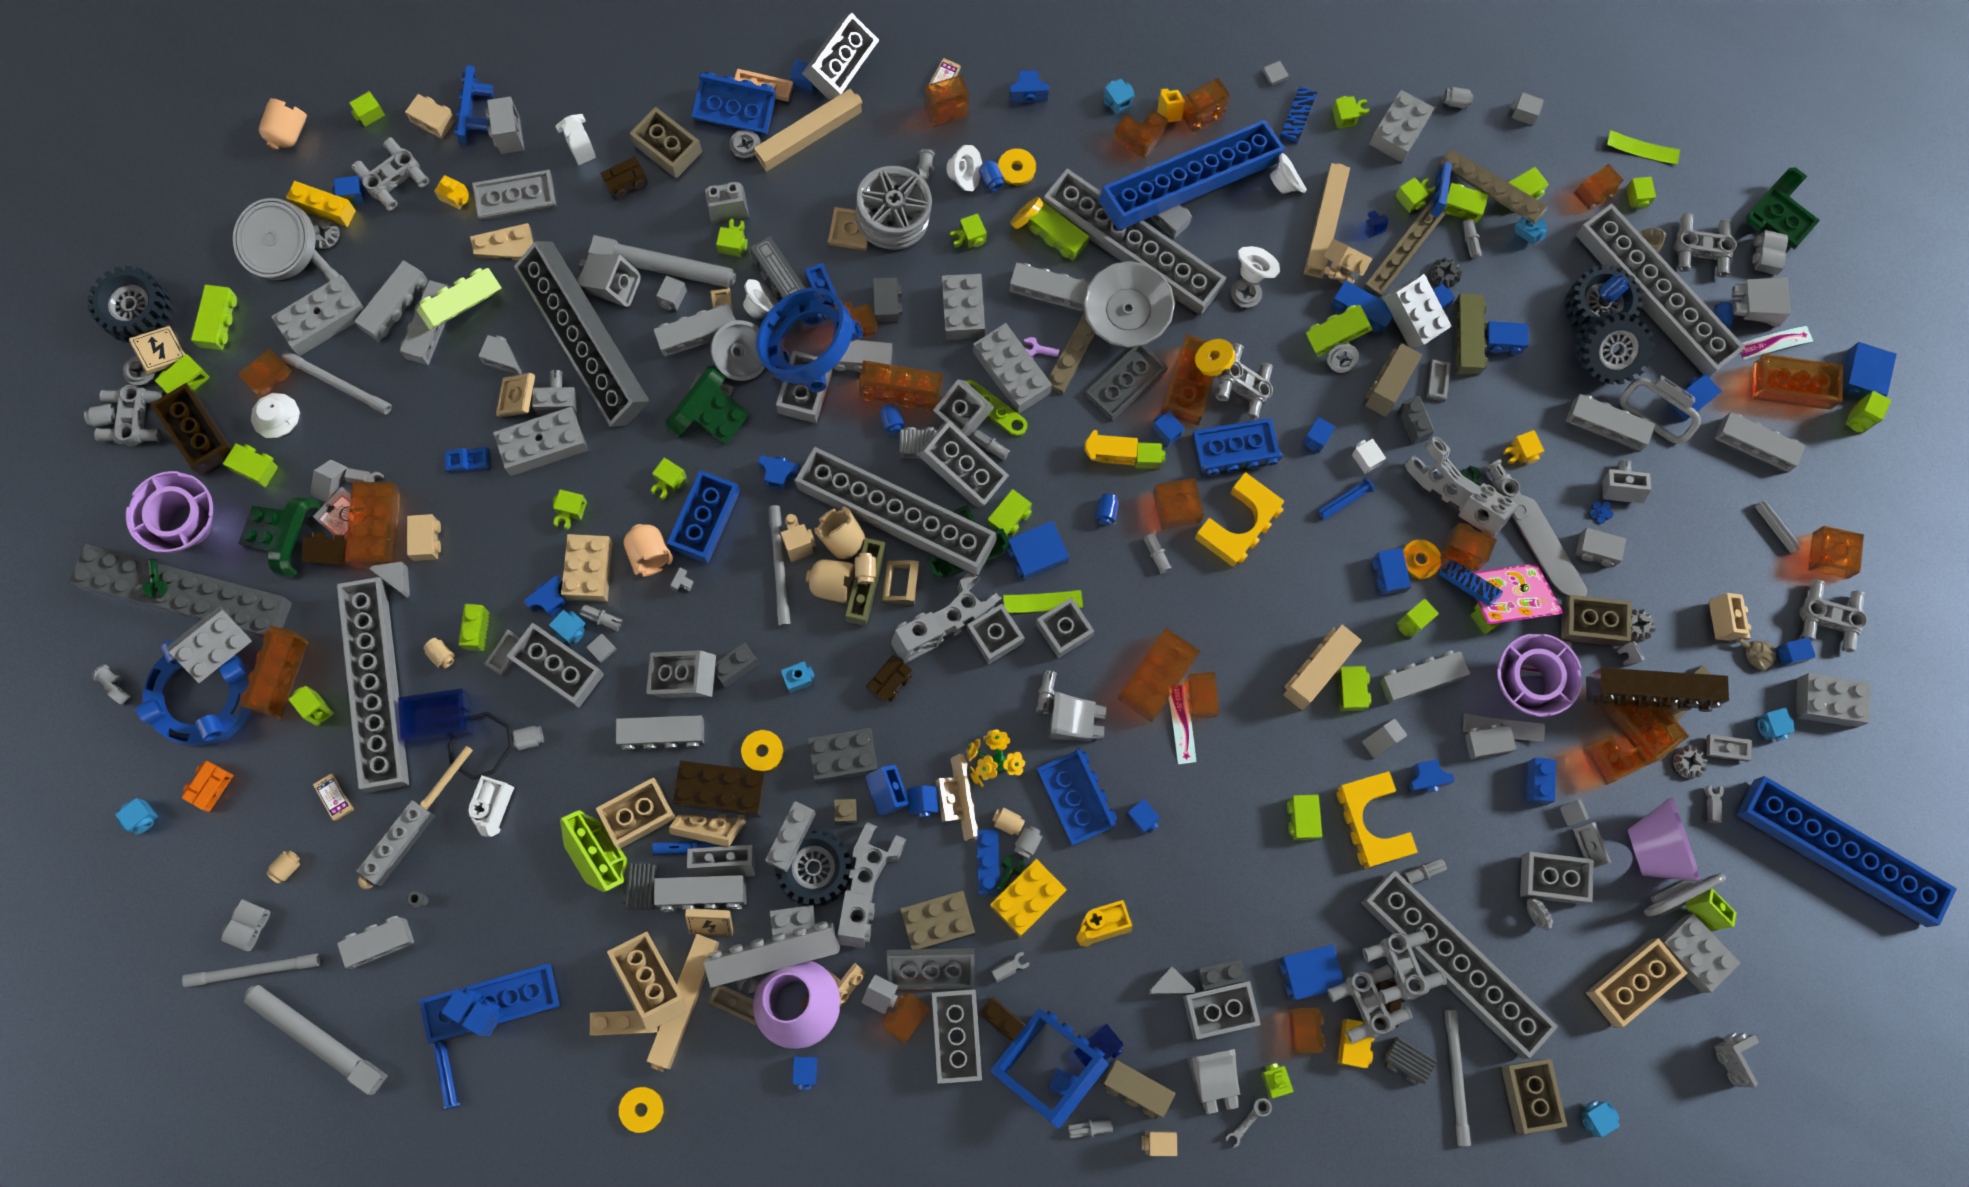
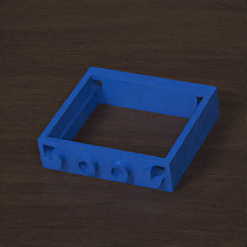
[990,1008,1109,1129]

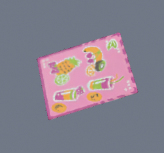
[1473,563,1563,624]

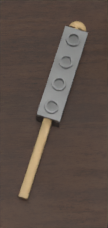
[357,745,473,889]

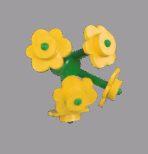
[966,730,1025,787]

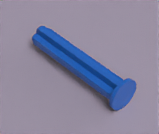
[1318,477,1375,520]
[432,1041,460,1110]

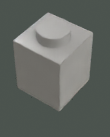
[1511,92,1544,125]
[656,276,687,311]
[861,975,898,1014]

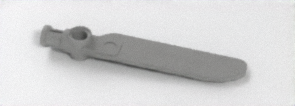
[1484,459,1587,597]

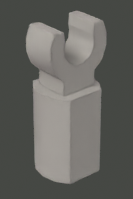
[344,468,384,489]
[1705,785,1724,823]
[991,952,1030,983]

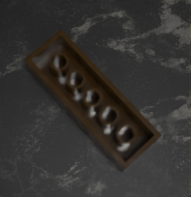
[1586,668,1729,712]

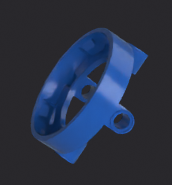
[756,287,863,392]
[136,639,256,747]

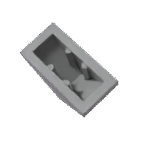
[310,460,348,502]
[370,562,410,598]
[1361,719,1407,759]
[1149,967,1195,995]

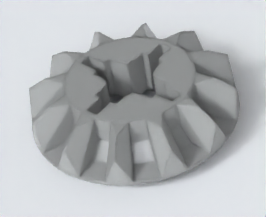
[730,130,761,160]
[313,218,340,249]
[1230,278,1262,309]
[1327,343,1359,373]
[123,355,157,387]
[1631,609,1656,641]
[1673,745,1708,779]
[1527,897,1553,930]

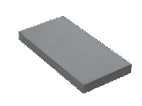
[472,169,557,221]

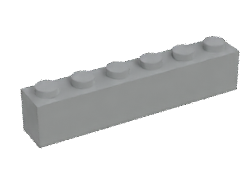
[703,921,840,988]

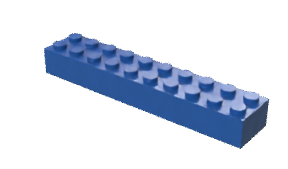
[1098,119,1285,230]
[1736,776,1957,927]

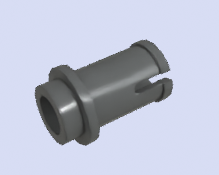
[407,890,428,908]

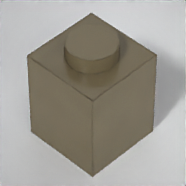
[834,799,857,825]

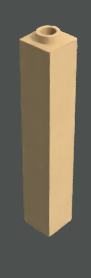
[754,89,862,172]
[1303,163,1350,279]
[647,934,719,1072]

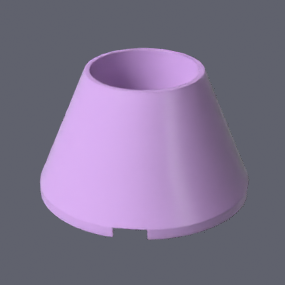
[126,471,213,553]
[1497,634,1583,717]
[1627,798,1701,882]
[753,961,840,1049]

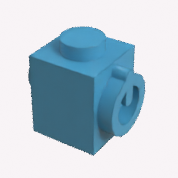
[1103,78,1135,114]
[1515,217,1547,245]
[549,610,586,645]
[781,661,815,694]
[1757,708,1795,742]
[115,798,158,835]
[1580,1100,1620,1137]

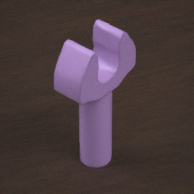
[1023,337,1059,358]

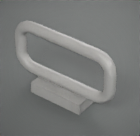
[1620,375,1701,444]
[1644,873,1726,917]

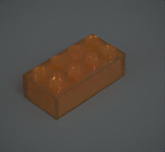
[1160,334,1220,426]
[1753,354,1843,410]
[859,360,943,411]
[345,482,400,568]
[241,625,309,721]
[1118,628,1200,723]
[1599,703,1689,765]

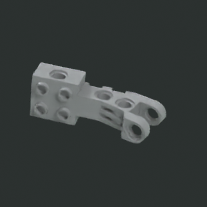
[1405,437,1518,538]
[891,572,1002,664]
[838,822,907,948]

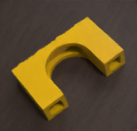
[1194,472,1284,568]
[1336,771,1418,869]

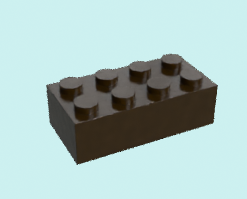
[150,383,232,476]
[673,760,767,817]

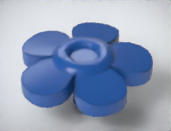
[1589,501,1613,524]

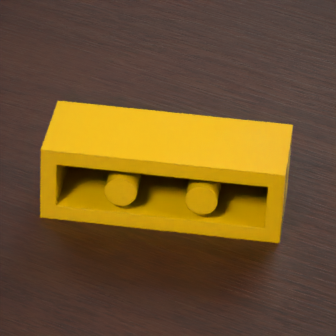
[286,181,356,228]

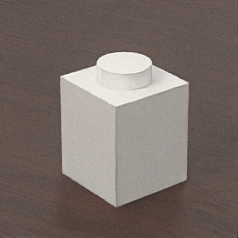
[1352,439,1386,474]

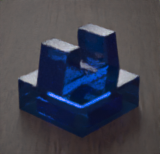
[1365,210,1389,238]

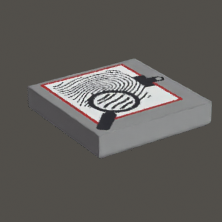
[313,487,373,539]

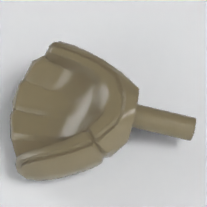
[1639,228,1666,252]
[1737,638,1776,671]

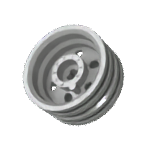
[855,166,932,250]

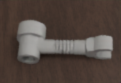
[1225,1097,1272,1148]

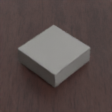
[1262,61,1289,86]
[586,633,617,663]

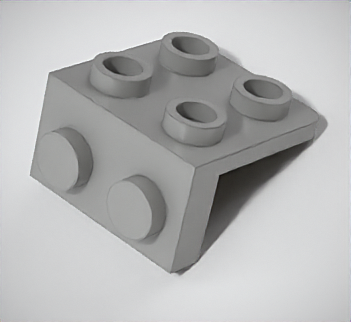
[1714,1032,1760,1088]

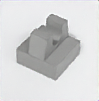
[670,568,694,592]
[1617,641,1645,666]

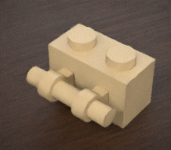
[1324,239,1372,284]
[781,514,816,562]
[1709,593,1751,641]

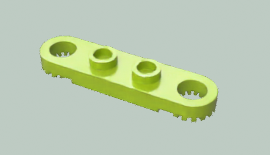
[966,380,1027,437]

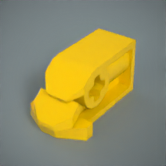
[1084,430,1138,465]
[1076,900,1132,947]

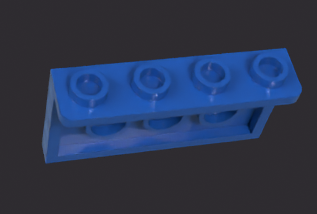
[691,72,777,135]
[1192,418,1283,476]
[1036,748,1117,846]

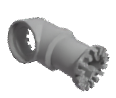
[915,149,935,184]
[91,664,130,705]

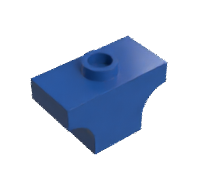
[1009,70,1049,103]
[758,455,801,491]
[524,575,568,618]
[1407,759,1455,793]

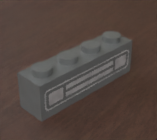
[750,236,805,300]

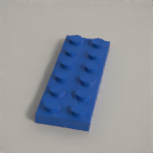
[419,963,560,1044]

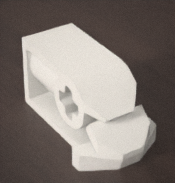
[556,114,596,165]
[469,775,514,837]

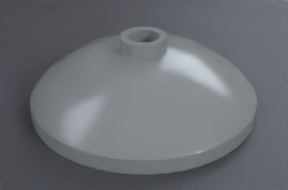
[711,320,765,381]

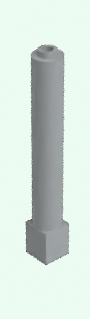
[588,235,736,288]
[244,985,388,1095]

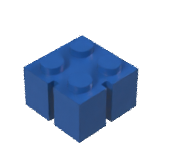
[441,987,504,1037]

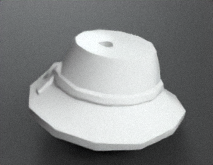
[947,145,982,191]
[1270,153,1307,194]
[1238,246,1280,283]
[743,279,779,320]
[251,393,300,438]

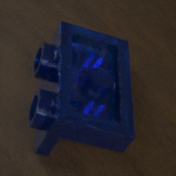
[1073,1024,1125,1068]

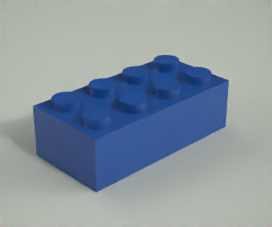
[667,470,740,564]

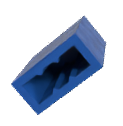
[1840,342,1897,398]
[1006,521,1069,581]
[1279,945,1344,1001]

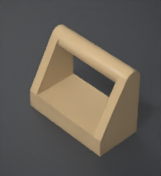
[881,560,919,606]

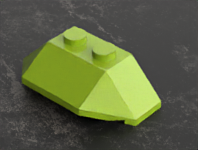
[560,810,627,893]

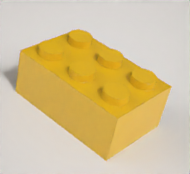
[990,859,1067,937]

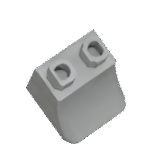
[705,182,749,225]
[575,254,641,306]
[1731,277,1791,327]
[1049,692,1106,742]
[1187,1049,1240,1114]

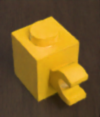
[1157,88,1185,123]
[434,175,469,210]
[1503,430,1545,464]

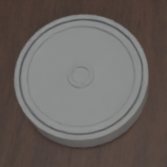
[233,198,315,280]

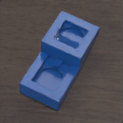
[445,447,490,472]

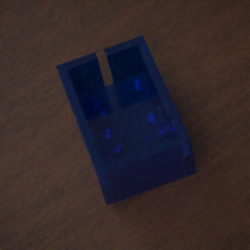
[398,688,472,744]

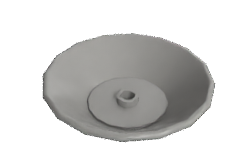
[1083,261,1175,348]

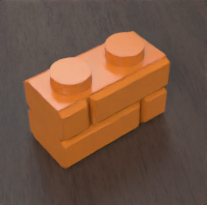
[181,760,234,812]

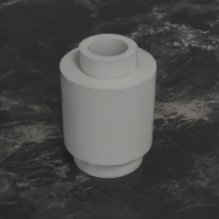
[1443,87,1473,109]
[84,404,117,428]
[512,725,544,751]
[1014,826,1043,859]

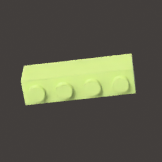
[416,268,501,330]

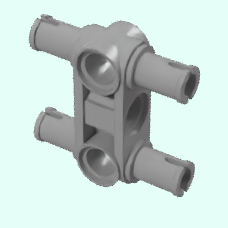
[351,138,429,211]
[1673,213,1737,278]
[1216,343,1273,420]
[94,385,166,447]
[1799,580,1867,652]
[1362,929,1447,1004]
[1327,964,1413,1044]

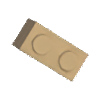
[405,94,456,139]
[407,514,441,561]
[1141,1131,1177,1156]

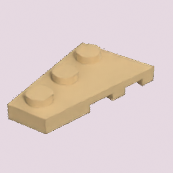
[470,223,534,260]
[669,815,746,847]

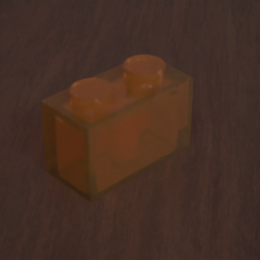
[1574,164,1624,210]
[238,348,292,398]
[1185,672,1220,719]
[883,992,931,1045]
[1289,1008,1326,1054]

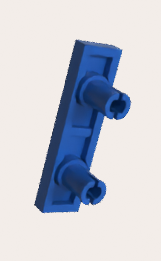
[454,65,493,145]

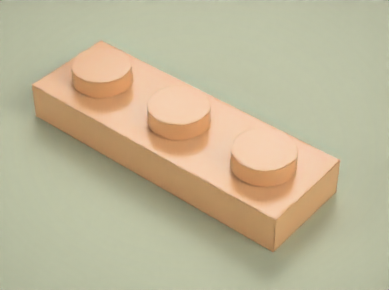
[734,69,794,102]

